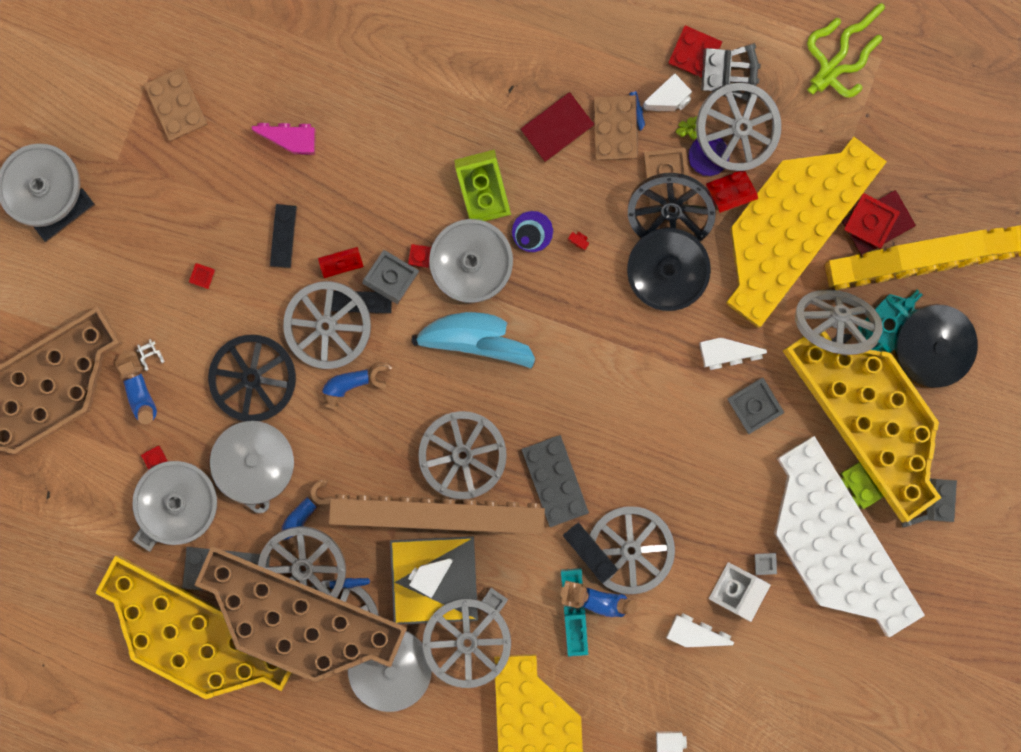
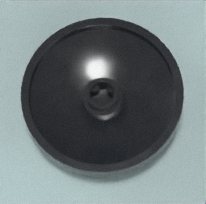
[627,227,711,311]
[895,304,978,388]

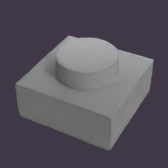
[133,528,158,552]
[754,553,777,575]
[482,588,508,612]

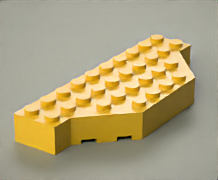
[725,137,887,328]
[825,225,1021,291]
[783,326,941,523]
[96,555,292,699]
[494,654,583,752]

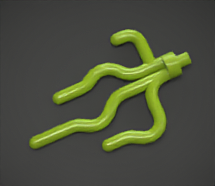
[807,3,885,98]

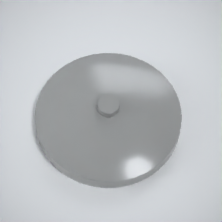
[0,144,80,227]
[429,219,513,303]
[210,421,294,505]
[133,461,217,545]
[348,631,432,712]

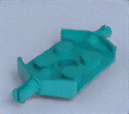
[857,289,923,353]

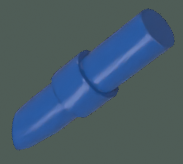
[629,91,645,131]
[330,578,370,589]

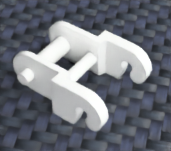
[137,339,165,371]

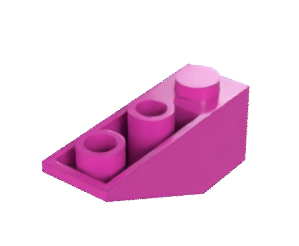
[252,123,316,155]

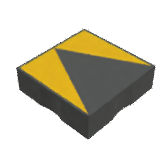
[390,536,478,624]

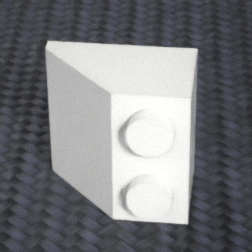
[642,74,692,111]
[408,558,453,598]
[709,562,771,622]

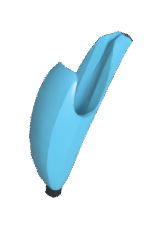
[412,312,535,369]

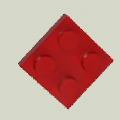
[668,25,723,79]
[706,170,759,213]
[844,193,900,249]

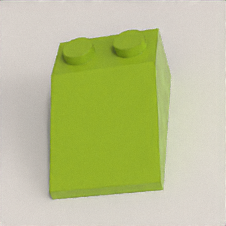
[454,149,511,221]

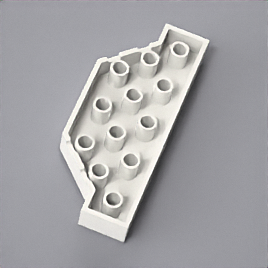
[774,436,925,637]

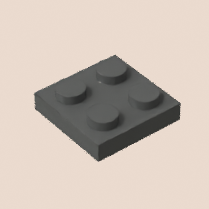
[362,250,419,305]
[727,377,785,435]

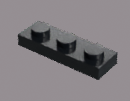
[34,188,96,243]
[270,204,297,268]
[331,291,392,314]
[562,522,619,584]

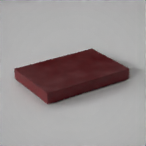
[520,92,595,162]
[841,190,916,257]

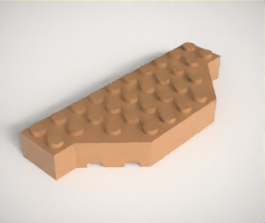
[0,306,123,454]
[329,494,545,534]
[195,546,407,683]

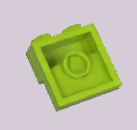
[840,462,883,509]

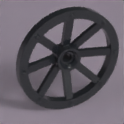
[628,173,716,242]
[208,335,296,421]

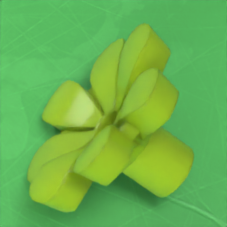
[676,116,697,140]

